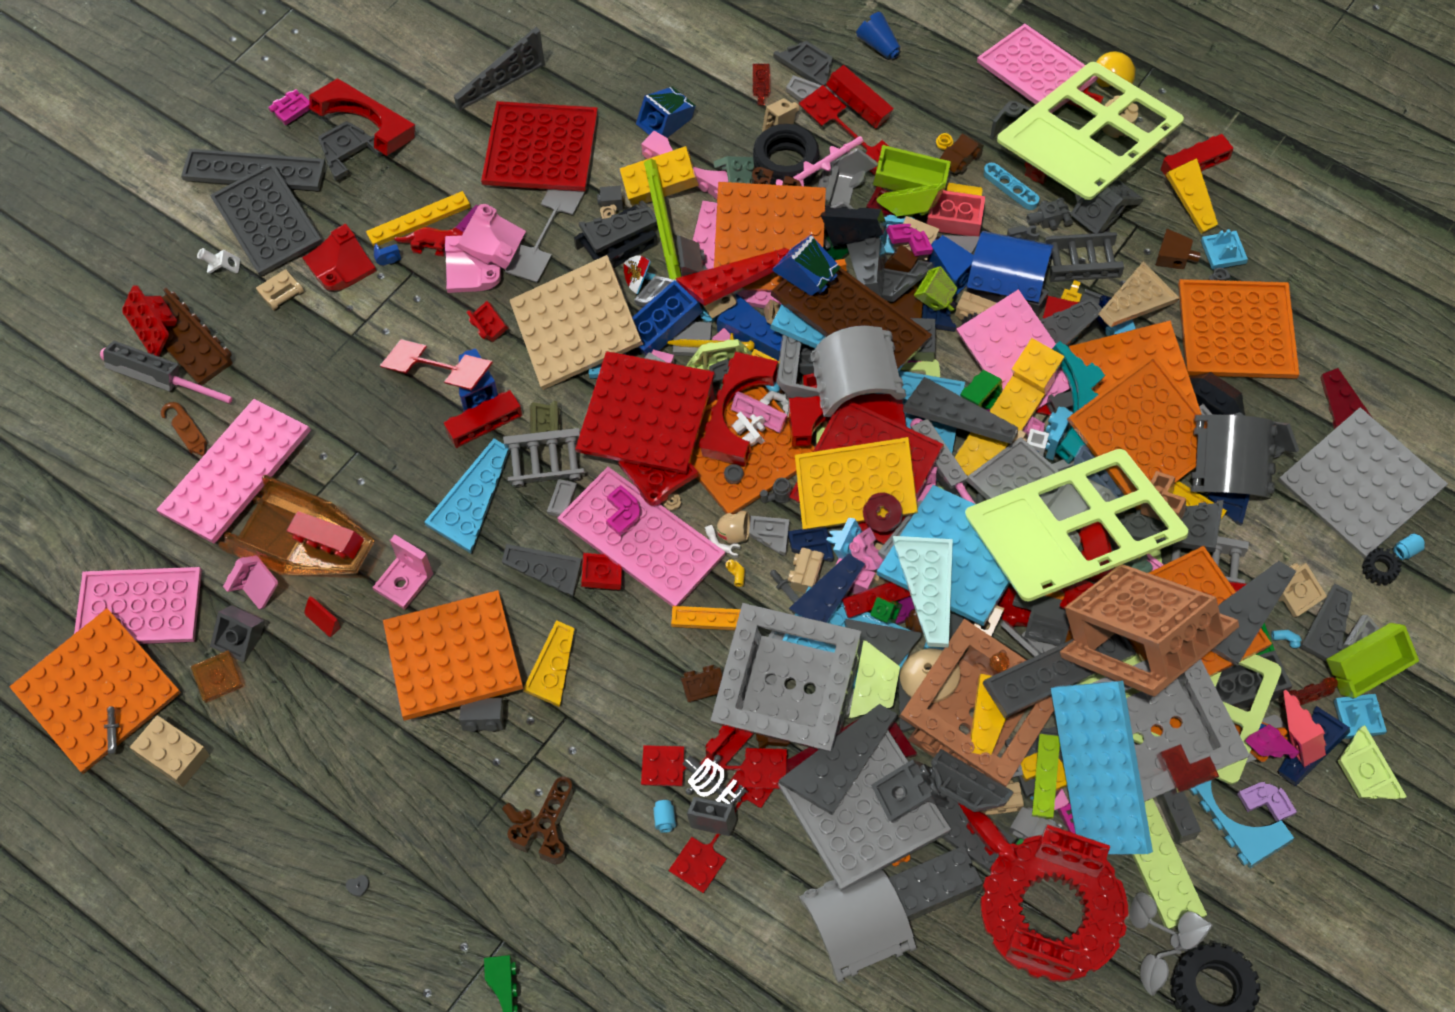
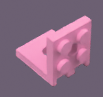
[372,535,433,610]

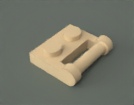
[256,269,304,311]

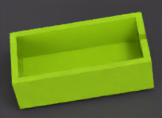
[873,145,951,191]
[1326,623,1419,698]

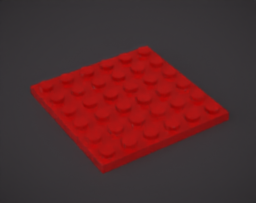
[481,101,598,191]
[575,351,715,474]
[789,400,944,544]

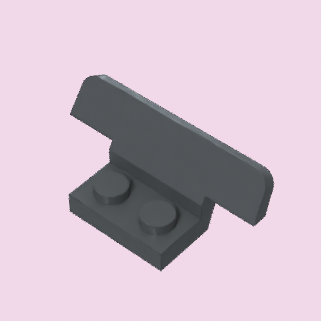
[1012,593,1070,646]

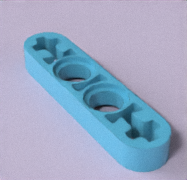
[983,162,1039,210]

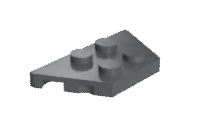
[773,41,833,86]
[844,619,921,665]

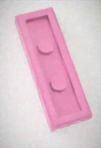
[731,391,788,433]

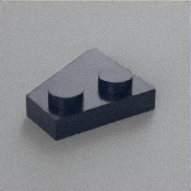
[1208,492,1250,526]
[788,527,833,562]

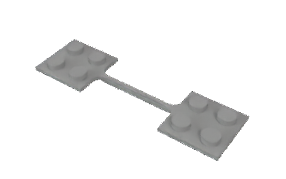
[505,187,587,283]

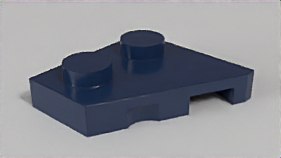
[921,303,956,332]

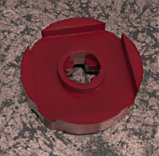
[863,492,903,532]

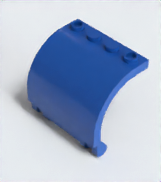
[967,231,1054,302]

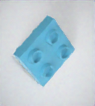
[1201,229,1248,269]
[827,518,863,559]
[1334,694,1387,739]

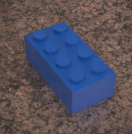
[633,280,702,356]

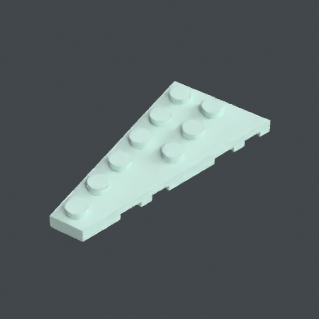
[892,536,953,648]

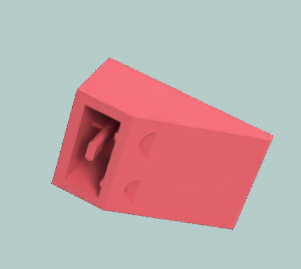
[1283,690,1326,767]

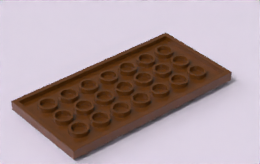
[770,268,932,371]

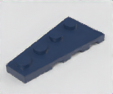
[789,553,865,623]
[1279,706,1350,786]

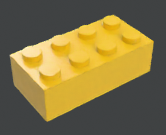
[620,146,699,207]

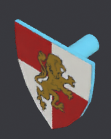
[623,256,656,294]

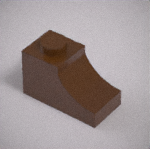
[884,244,919,273]

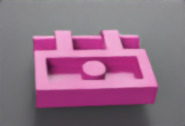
[268,89,310,125]

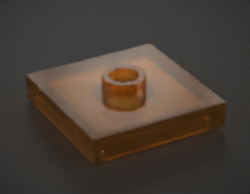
[190,650,243,703]

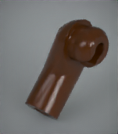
[502,803,532,824]

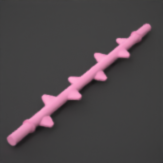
[715,136,864,228]

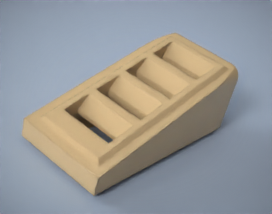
[764,299,781,324]

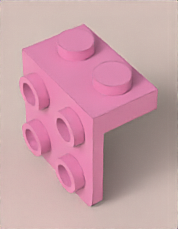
[223,555,278,609]

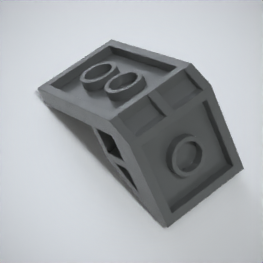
[1070,179,1144,233]

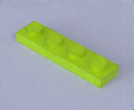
[1032,734,1060,819]

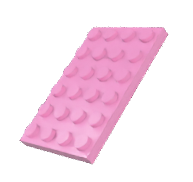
[977,24,1098,114]
[956,289,1070,410]
[74,567,202,644]

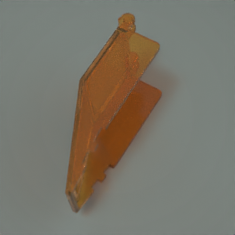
[218,475,375,575]

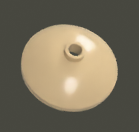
[900,648,961,703]

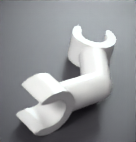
[760,391,789,406]
[705,525,741,558]

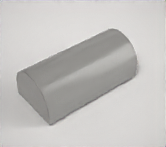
[1342,615,1380,650]

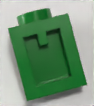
[870,597,903,623]

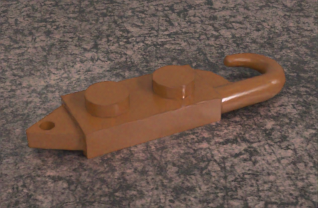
[161,402,207,456]

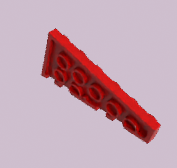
[676,248,789,306]

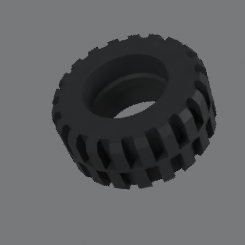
[1170,943,1261,1012]

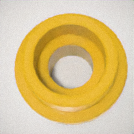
[936,133,953,150]

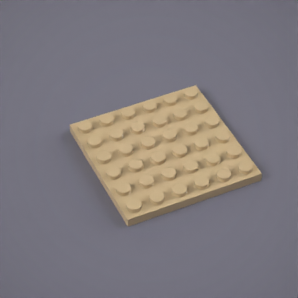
[510,255,643,390]

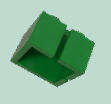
[960,369,1003,410]

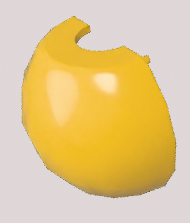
[1096,51,1136,87]

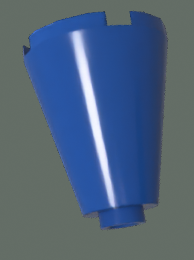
[856,12,901,59]

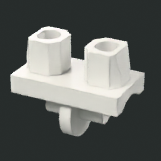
[732,411,765,446]

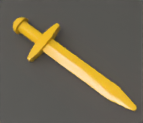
[667,333,755,351]

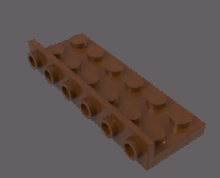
[162,288,233,386]

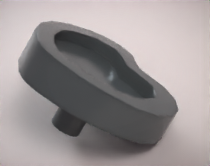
[346,875,369,897]

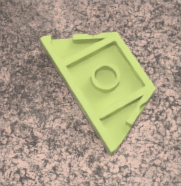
[686,339,752,370]
[849,641,900,718]
[1338,725,1407,799]

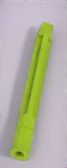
[644,159,681,280]

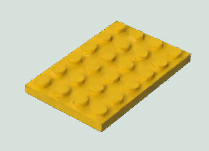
[795,437,918,530]

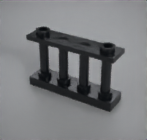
[574,206,657,269]

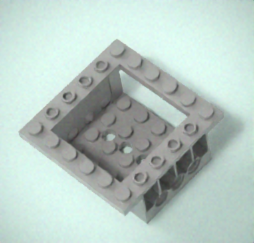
[711,603,862,752]
[1093,659,1250,802]

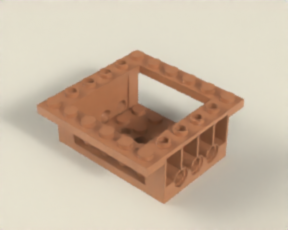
[1060,564,1239,697]
[899,619,1054,787]

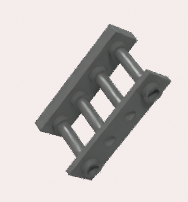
[1045,232,1124,282]

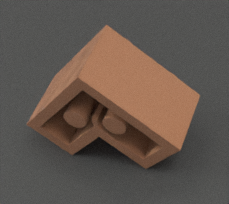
[1141,471,1186,521]

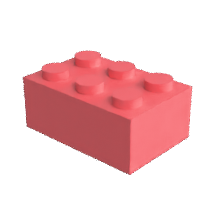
[927,190,985,236]

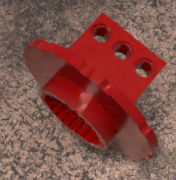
[980,824,1128,982]

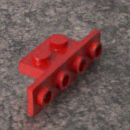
[842,582,911,618]
[697,725,754,782]

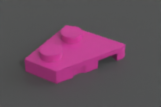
[1245,724,1300,759]

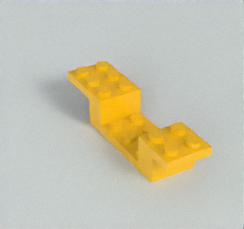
[955,338,1065,476]

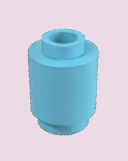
[1394,533,1425,560]
[653,800,676,833]

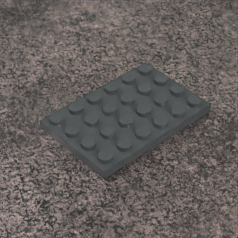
[210,162,322,276]

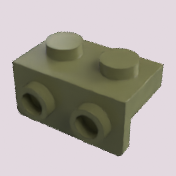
[530,401,560,434]

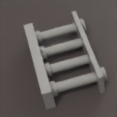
[503,428,585,487]
[1171,536,1249,583]

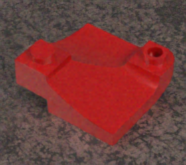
[302,224,376,291]
[619,461,699,506]

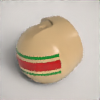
[717,511,750,544]

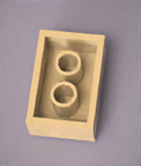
[130,715,210,788]

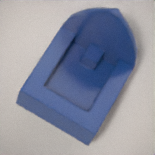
[374,243,401,266]

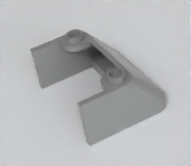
[818,148,878,209]
[776,334,820,398]
[1046,477,1126,548]

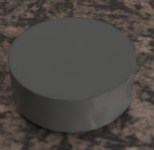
[724,464,743,484]

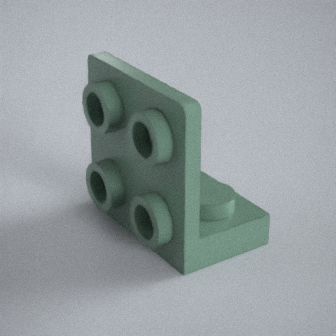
[714,156,755,183]

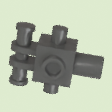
[1026,197,1073,230]

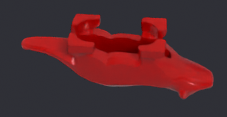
[394,227,464,257]
[958,803,1017,862]

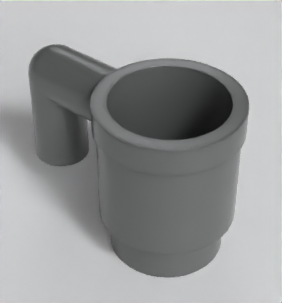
[760,478,792,504]

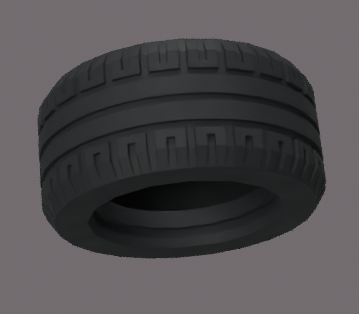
[753,124,819,186]

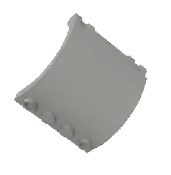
[811,326,906,417]
[799,870,917,983]

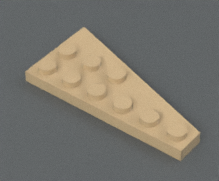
[1099,261,1179,327]

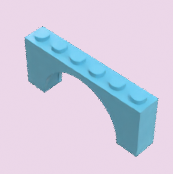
[1187,775,1294,869]

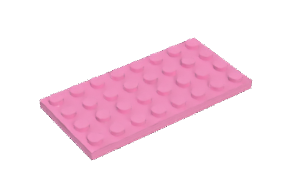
[157,399,311,544]
[557,467,725,607]

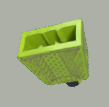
[914,266,958,311]

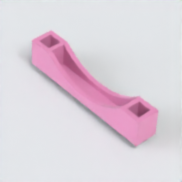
[641,131,728,199]

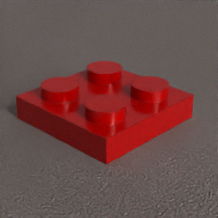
[581,553,622,590]

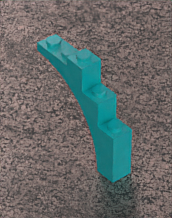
[1052,341,1105,464]

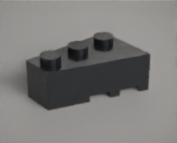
[821,205,887,247]

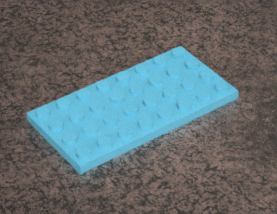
[1051,680,1153,854]

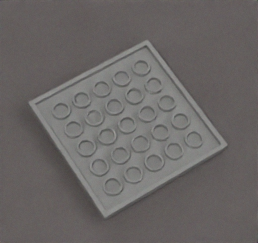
[1278,407,1448,559]
[778,731,951,891]

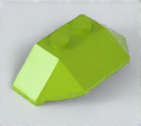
[876,182,946,217]

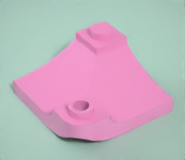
[456,204,526,270]
[445,236,501,293]

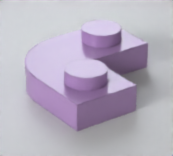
[1237,782,1297,822]

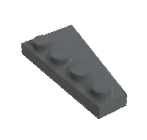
[1300,583,1353,662]

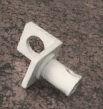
[197,248,240,274]

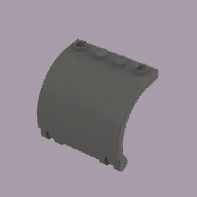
[1190,415,1278,498]

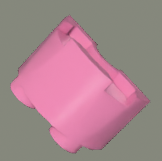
[849,527,884,570]

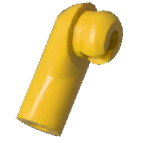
[726,559,745,587]

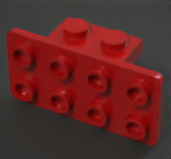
[122,285,177,357]

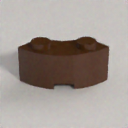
[940,133,984,173]

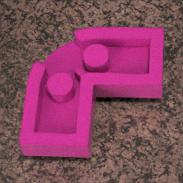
[886,224,933,256]
[606,485,640,536]

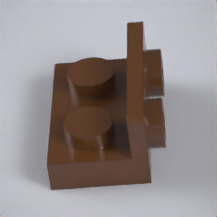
[680,664,722,702]

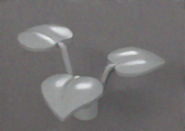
[1130,892,1213,996]

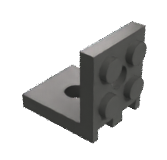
[871,759,949,823]

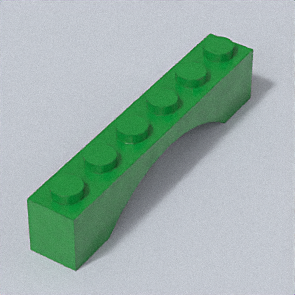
[484,955,519,1012]

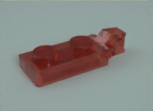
[753,64,770,105]

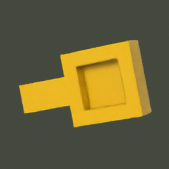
[1061,280,1082,302]

